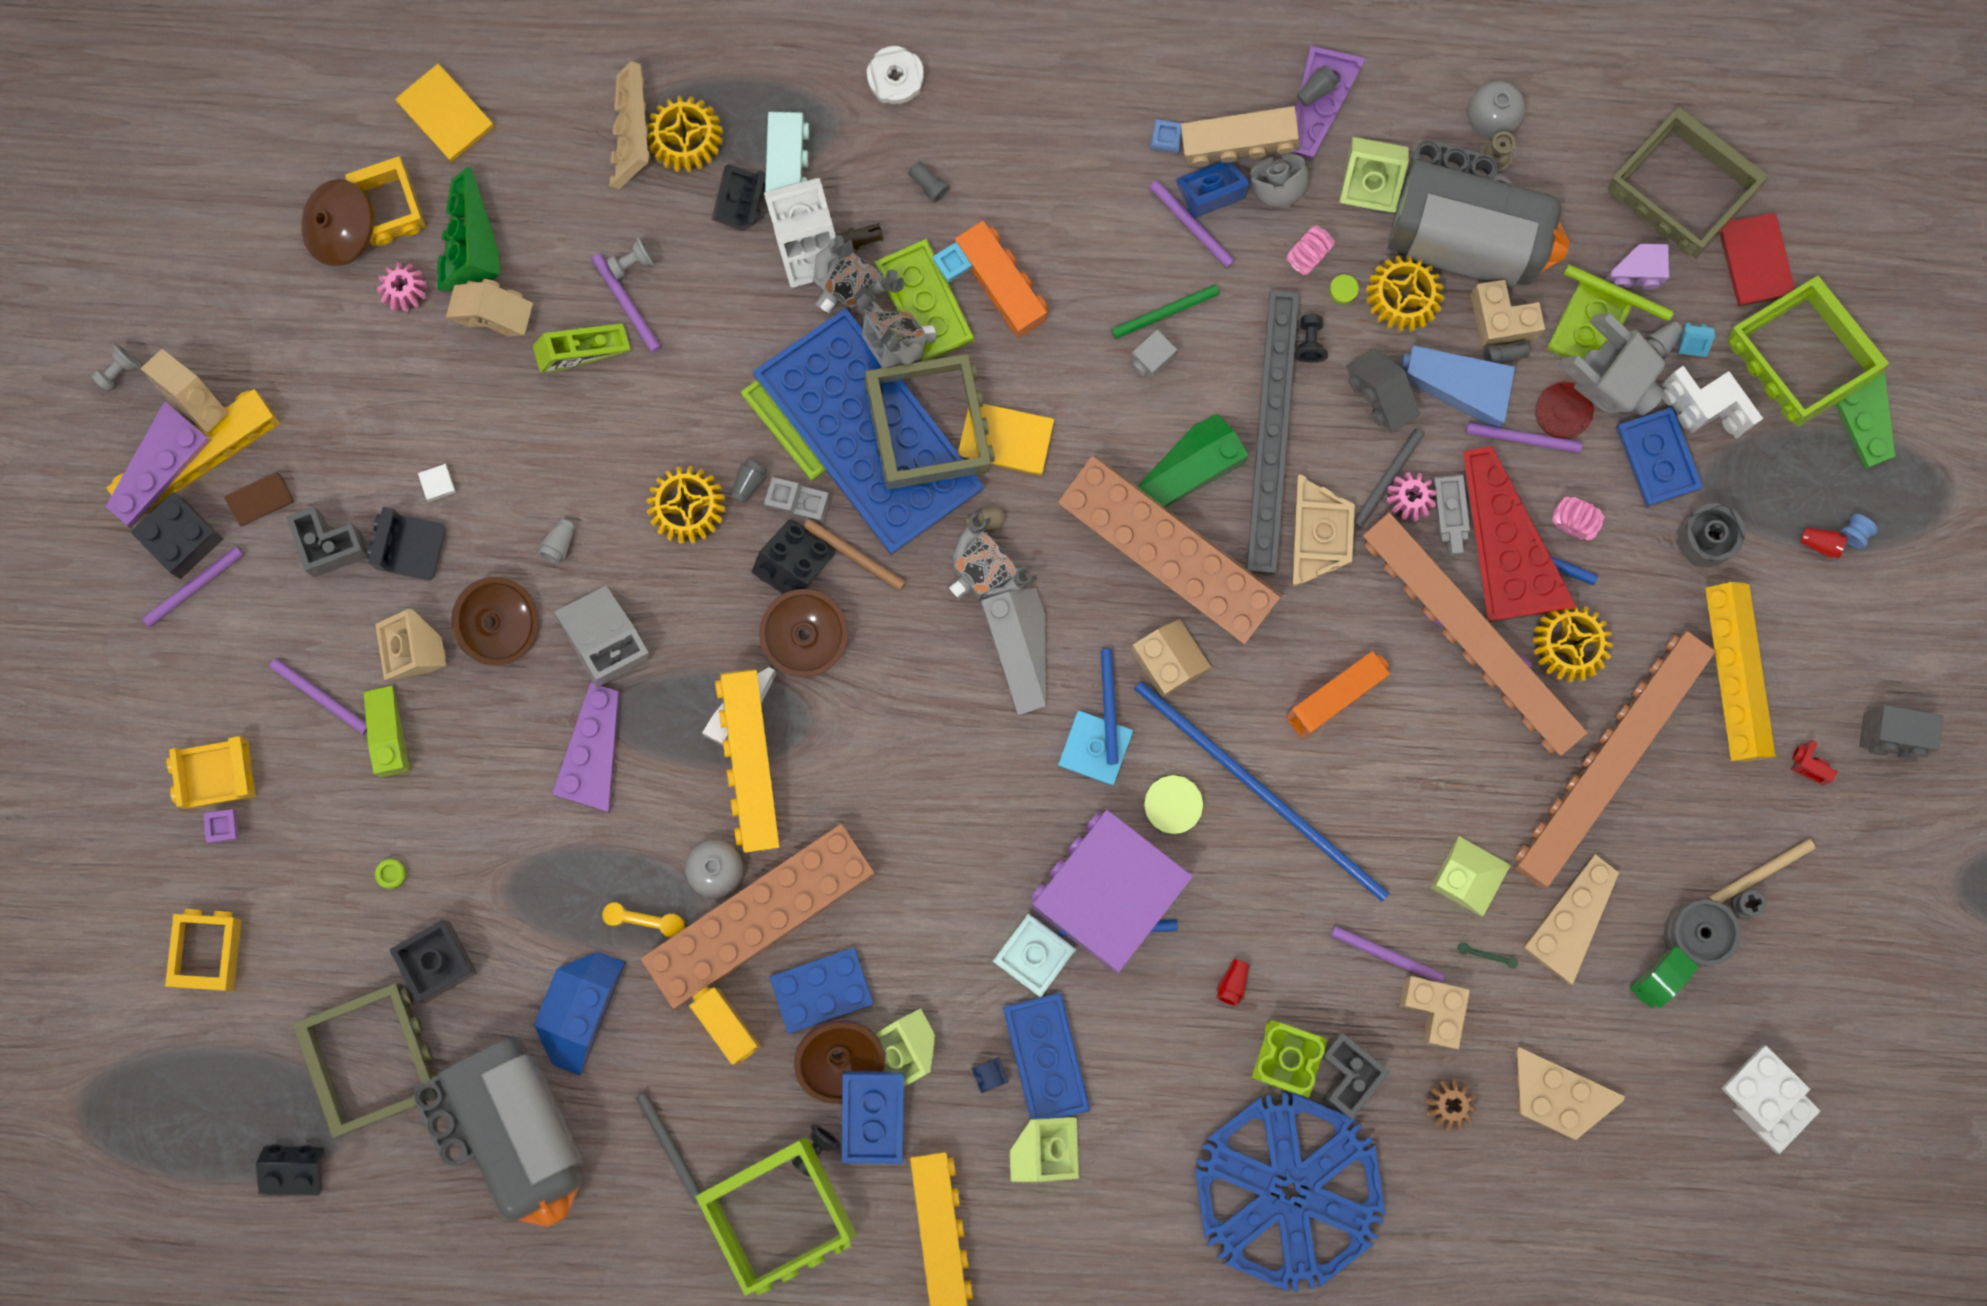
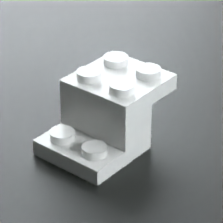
[764,178,836,288]
[1660,366,1763,439]
[1721,1045,1820,1154]

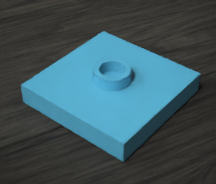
[1058,710,1133,786]

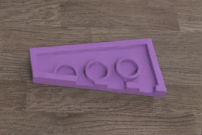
[1289,46,1366,161]
[106,401,211,528]
[552,682,620,813]

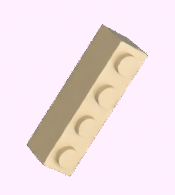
[1181,106,1300,167]

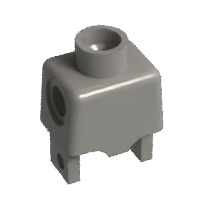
[1558,313,1665,415]

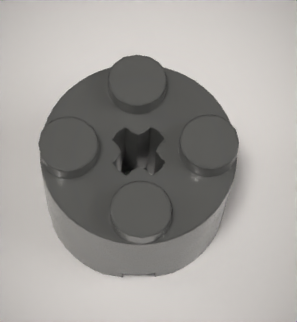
[1678,503,1746,567]

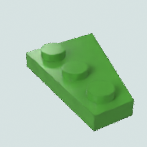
[1829,372,1895,470]

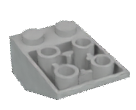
[554,586,649,688]

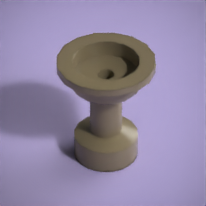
[1480,131,1516,172]

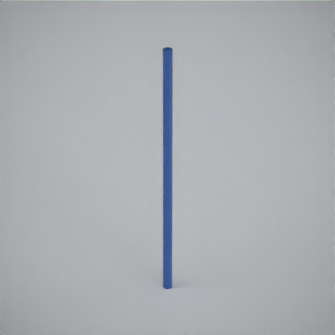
[1134,681,1389,902]

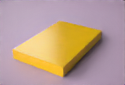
[395,64,494,163]
[958,404,1054,476]

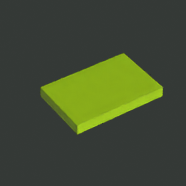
[1546,282,1632,360]

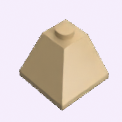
[375,609,446,681]

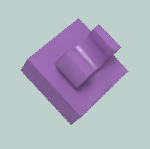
[203,809,239,844]

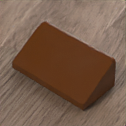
[224,472,294,527]

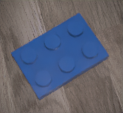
[1616,407,1703,507]
[769,948,874,1034]
[842,1071,904,1164]

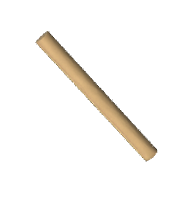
[1709,839,1816,903]

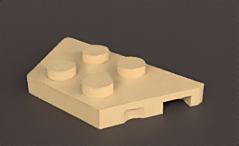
[1292,475,1355,587]
[1515,1047,1625,1140]

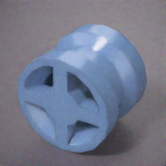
[1840,514,1878,550]

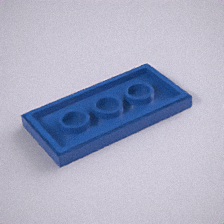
[1003,993,1090,1120]

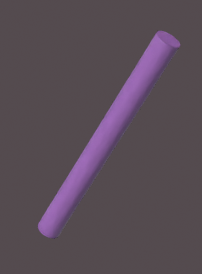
[1149,180,1235,268]
[591,253,661,353]
[1466,422,1583,453]
[142,546,244,627]
[269,658,367,735]
[1330,925,1445,983]

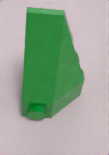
[437,167,500,292]
[1138,414,1249,507]

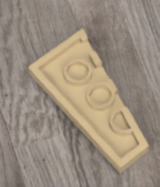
[609,61,649,189]
[1523,854,1619,985]

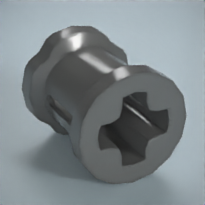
[1731,890,1767,919]

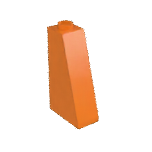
[1285,651,1390,740]

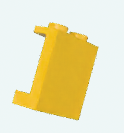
[166,736,256,810]

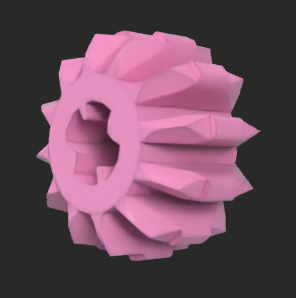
[1286,225,1335,275]
[377,262,428,313]
[1386,472,1437,522]
[1552,497,1605,540]

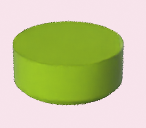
[1329,274,1359,305]
[375,859,407,889]

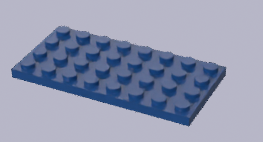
[753,308,984,555]

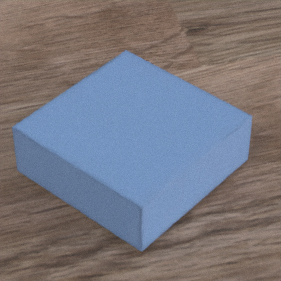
[1150,119,1182,154]

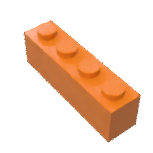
[954,221,1048,339]

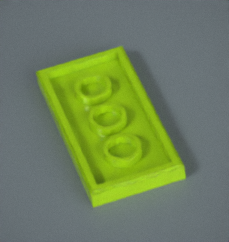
[875,239,975,362]
[740,380,826,482]

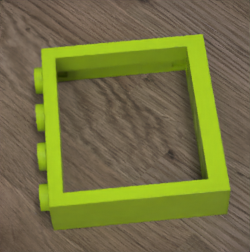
[1727,276,1889,428]
[695,1137,858,1296]

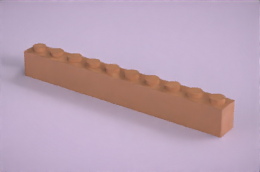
[1363,512,1588,756]
[1513,631,1716,889]

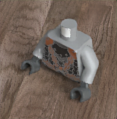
[813,235,903,313]
[854,287,936,368]
[947,511,1037,601]

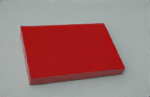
[1720,213,1795,307]

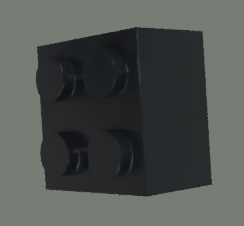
[130,491,223,579]
[389,920,478,1003]

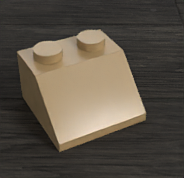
[1131,619,1212,698]

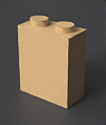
[140,349,229,433]

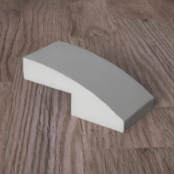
[764,477,832,523]

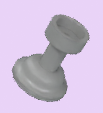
[606,235,656,280]
[91,343,142,392]

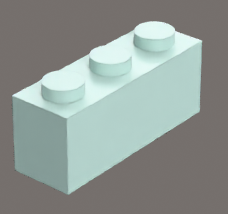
[766,112,809,192]

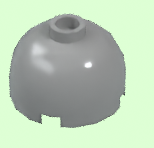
[1467,80,1526,140]
[1250,154,1309,208]
[685,839,745,899]

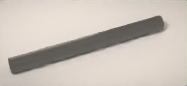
[1354,429,1424,529]
[635,1092,702,1204]

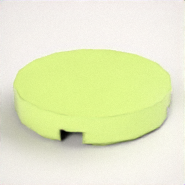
[1144,775,1203,835]

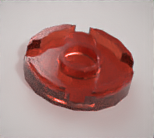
[1535,381,1594,439]

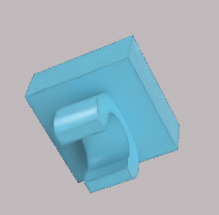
[932,242,972,283]
[1678,322,1715,357]

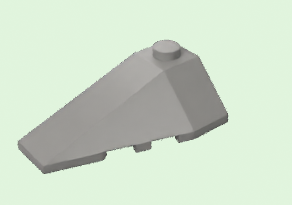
[981,588,1046,716]

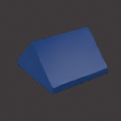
[1176,161,1249,218]

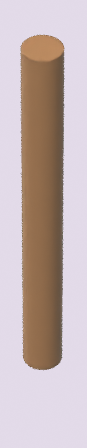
[803,518,906,591]

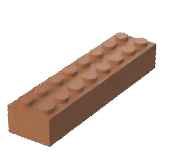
[1058,456,1283,644]
[640,824,876,1010]

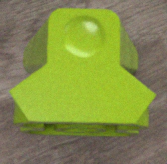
[1251,1020,1328,1098]

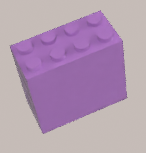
[1031,810,1193,974]

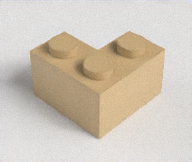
[446,279,533,337]
[1470,280,1545,349]
[1399,976,1470,1050]

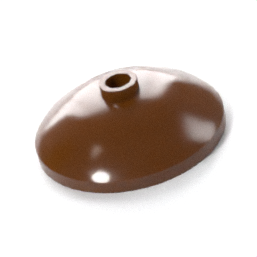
[301,179,374,266]
[451,577,539,666]
[759,589,848,678]
[794,1020,885,1104]

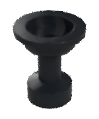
[1294,314,1328,363]
[792,1124,841,1177]

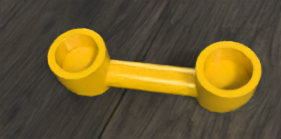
[602,902,685,938]

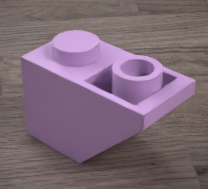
[1605,244,1669,290]

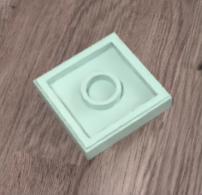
[993,913,1076,998]

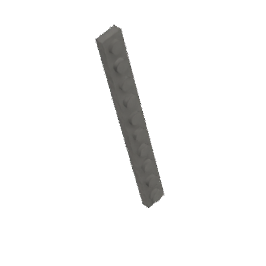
[1246,290,1299,575]

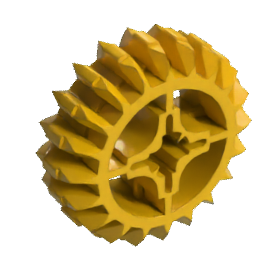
[646,96,723,173]
[1366,255,1444,333]
[647,466,726,544]
[1532,604,1613,683]

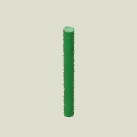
[1111,284,1220,340]

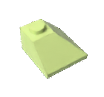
[1430,836,1511,917]
[875,1009,935,1087]
[1010,1117,1079,1182]

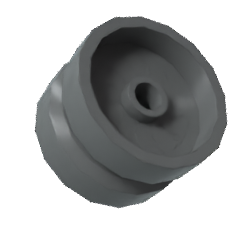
[1664,899,1741,967]

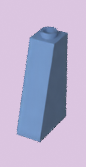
[1400,346,1515,428]

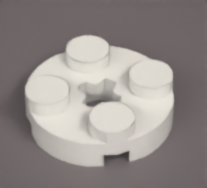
[867,46,924,104]

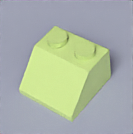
[1339,137,1409,213]

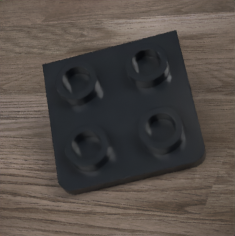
[367,507,446,580]
[751,520,836,594]

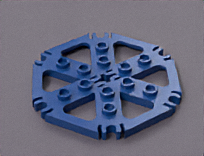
[1194,1092,1386,1292]

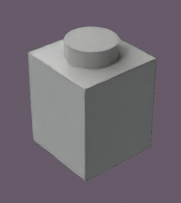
[1131,330,1177,380]

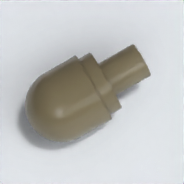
[964,506,1005,531]

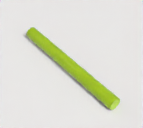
[1563,264,1674,322]

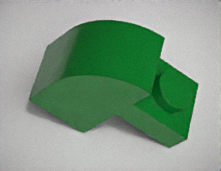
[1629,946,1699,1008]

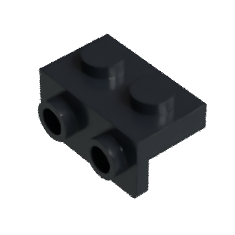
[712,164,766,231]
[256,1144,324,1195]

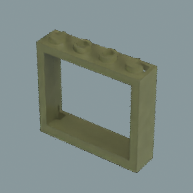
[1608,106,1768,259]
[864,354,995,490]
[293,983,438,1138]

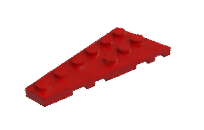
[1463,446,1577,622]

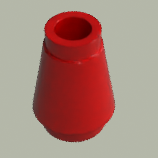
[1800,527,1847,559]
[1216,959,1250,1006]

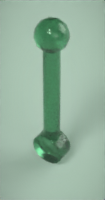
[1457,943,1518,969]

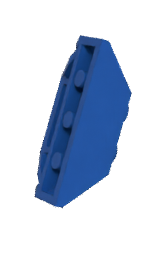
[534,952,626,1075]

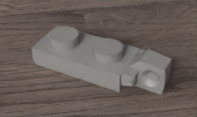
[1433,475,1470,557]

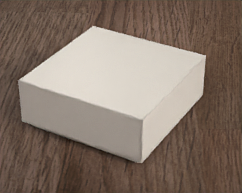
[418,464,456,502]

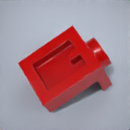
[1791,740,1838,785]

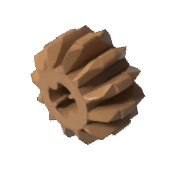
[1425,1080,1477,1131]

